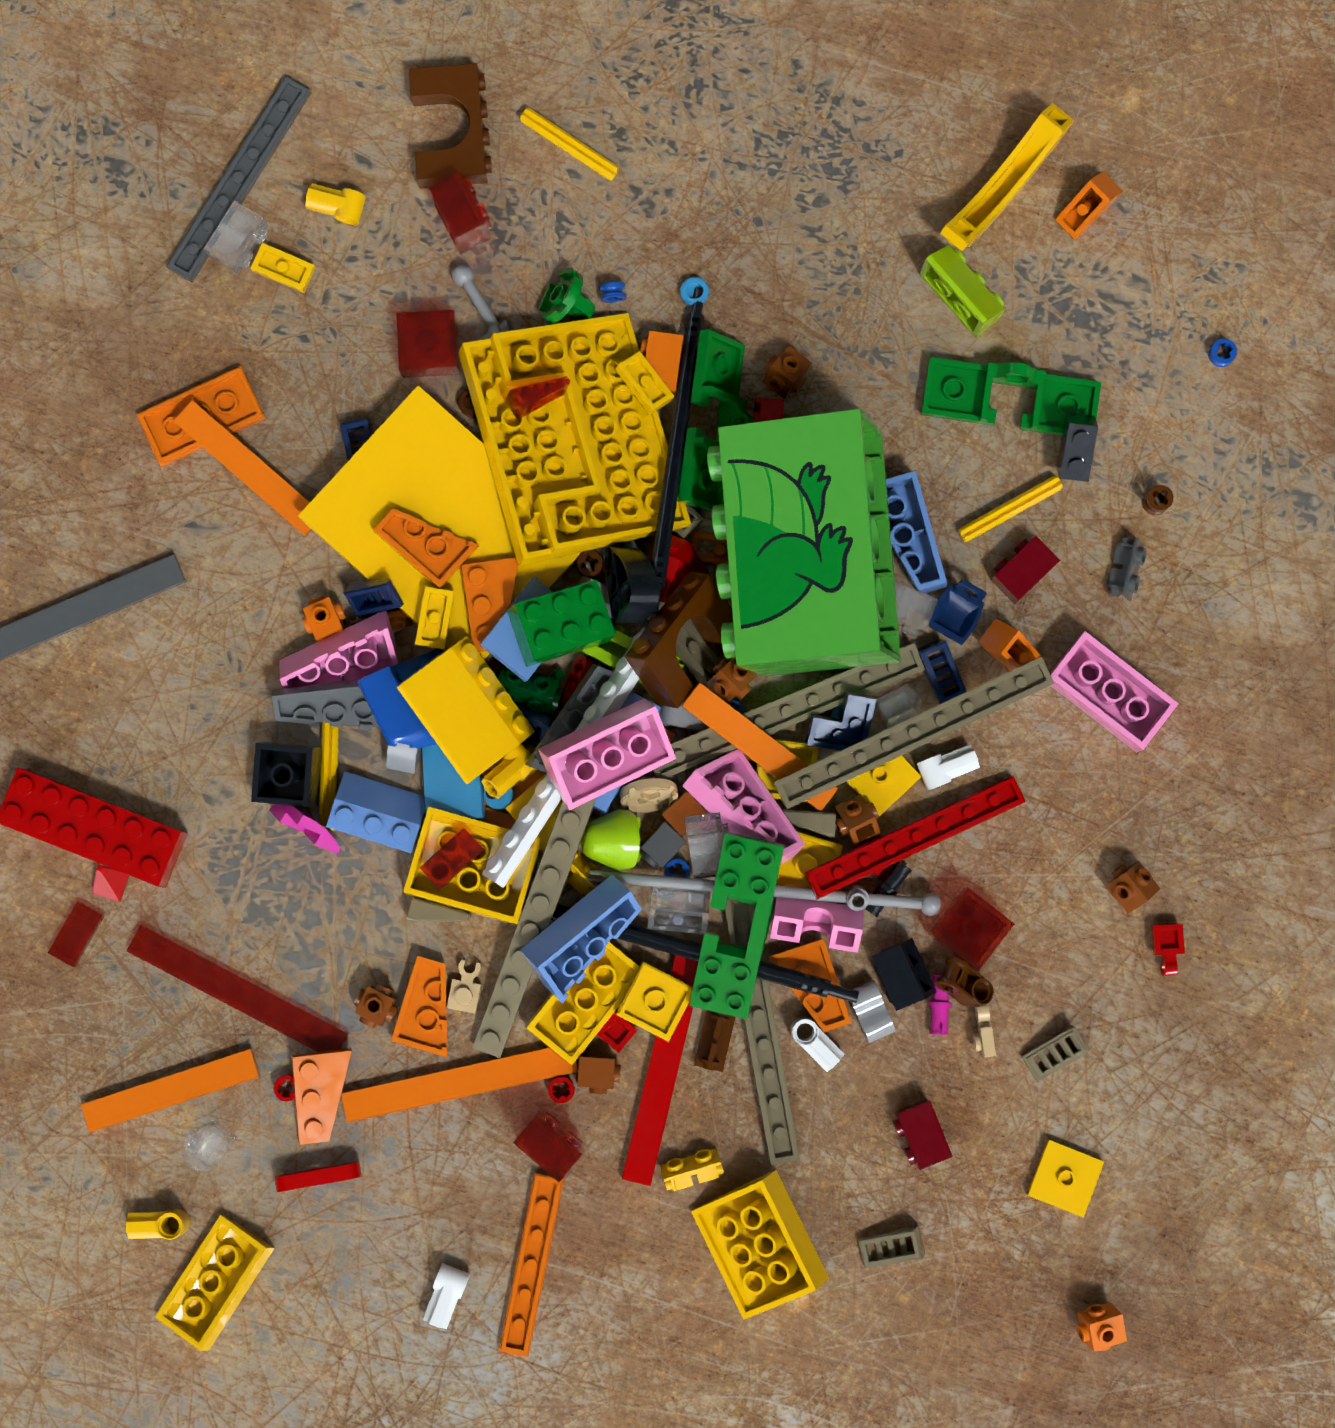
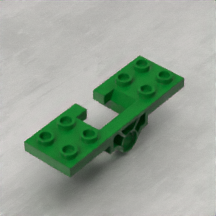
[678,329,755,513]
[921,357,1101,436]
[689,832,785,1019]

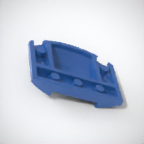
[357,649,444,748]

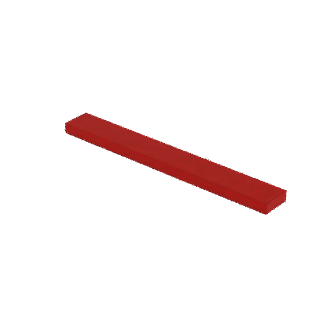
[804,775,1026,900]
[622,955,698,1186]

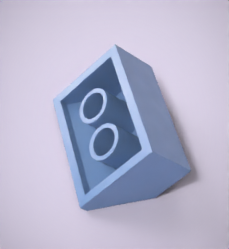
[326,771,425,853]

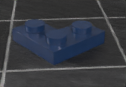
[805,691,877,751]

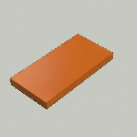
[136,366,266,467]

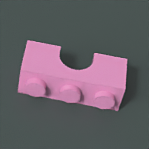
[770,897,864,953]

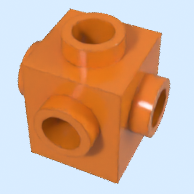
[302,596,347,642]
[1076,1302,1127,1352]

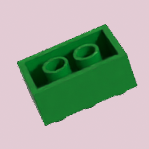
[507,580,616,667]

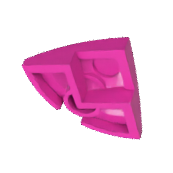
[269,804,341,854]

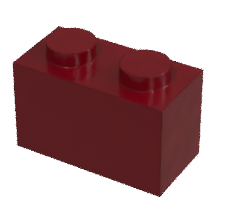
[991,536,1061,604]
[892,1099,953,1170]

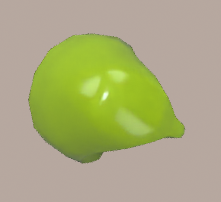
[580,809,641,871]

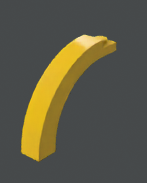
[940,102,1075,251]

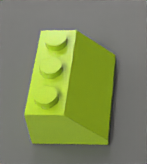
[920,245,1006,338]

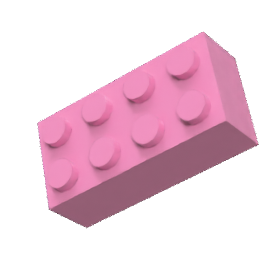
[1050,631,1179,753]

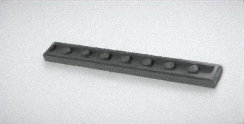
[166,76,311,283]
[0,554,187,661]

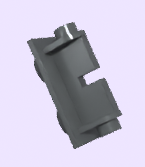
[1107,538,1146,601]

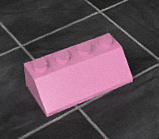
[538,698,676,810]

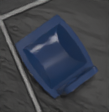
[927,579,987,645]

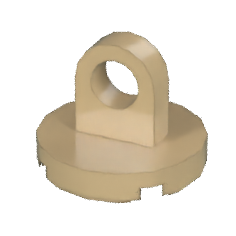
[619,775,678,813]

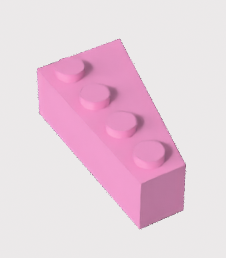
[279,610,401,689]
[683,749,805,865]

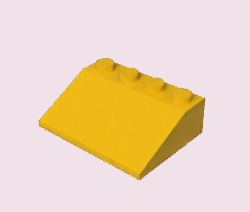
[397,636,535,784]
[403,807,542,926]
[691,1170,829,1320]

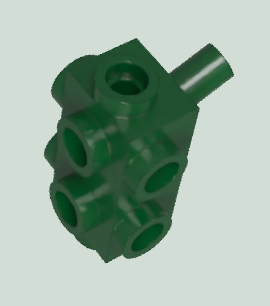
[495,665,565,714]

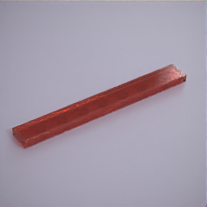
[127,925,349,1052]

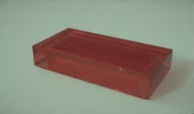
[420,828,484,890]
[48,901,105,967]

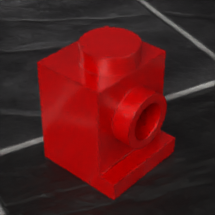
[753,397,784,422]

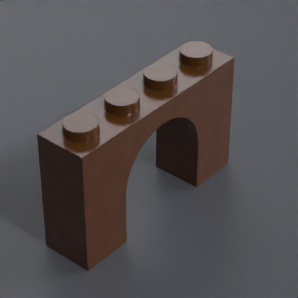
[409,63,492,189]
[624,571,733,708]

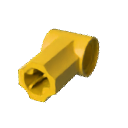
[305,183,366,225]
[481,744,537,799]
[126,1209,190,1240]

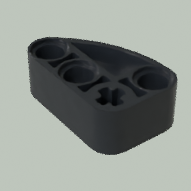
[603,546,659,624]

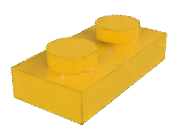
[250,243,316,293]
[615,351,675,415]
[415,586,455,650]

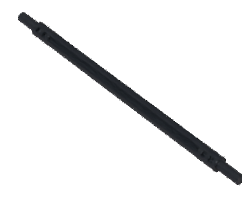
[651,287,704,614]
[516,900,859,1003]

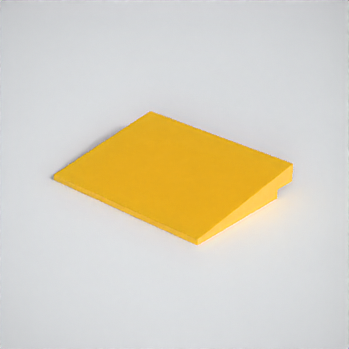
[458,313,691,567]
[298,385,583,660]

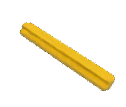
[520,107,619,181]
[958,475,1063,542]
[319,722,339,831]

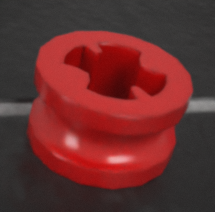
[273,1074,295,1102]
[548,1076,575,1103]

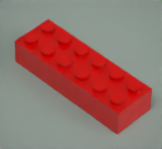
[0,767,188,888]

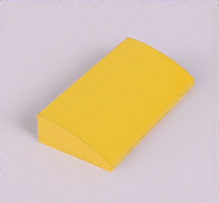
[524,942,639,1065]
[155,1215,275,1351]

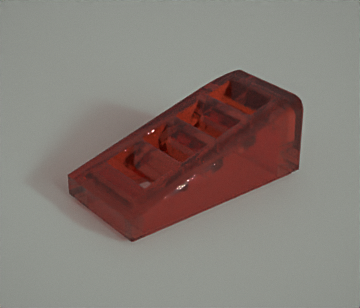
[505,376,570,419]

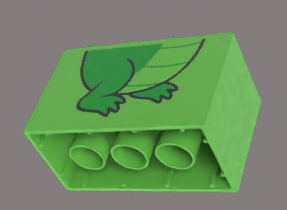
[707,409,901,677]

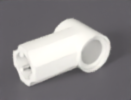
[917,745,980,791]
[790,1017,845,1072]
[423,1263,470,1329]

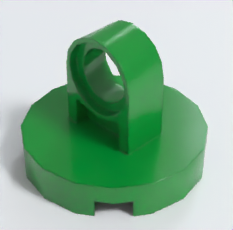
[539,268,595,323]

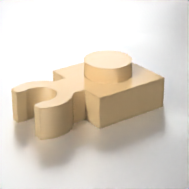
[447,960,482,1014]
[973,1005,996,1058]

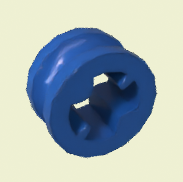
[600,282,627,303]
[1208,338,1237,367]
[664,859,690,878]

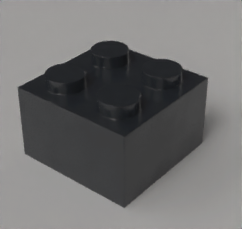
[251,742,322,807]

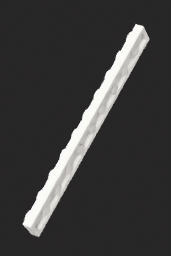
[482,627,645,888]

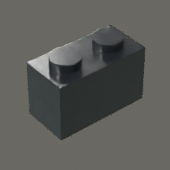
[1056,413,1098,482]
[871,938,937,1011]

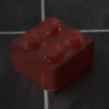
[429,172,492,255]
[396,310,460,378]
[928,887,1015,971]
[513,1111,585,1182]

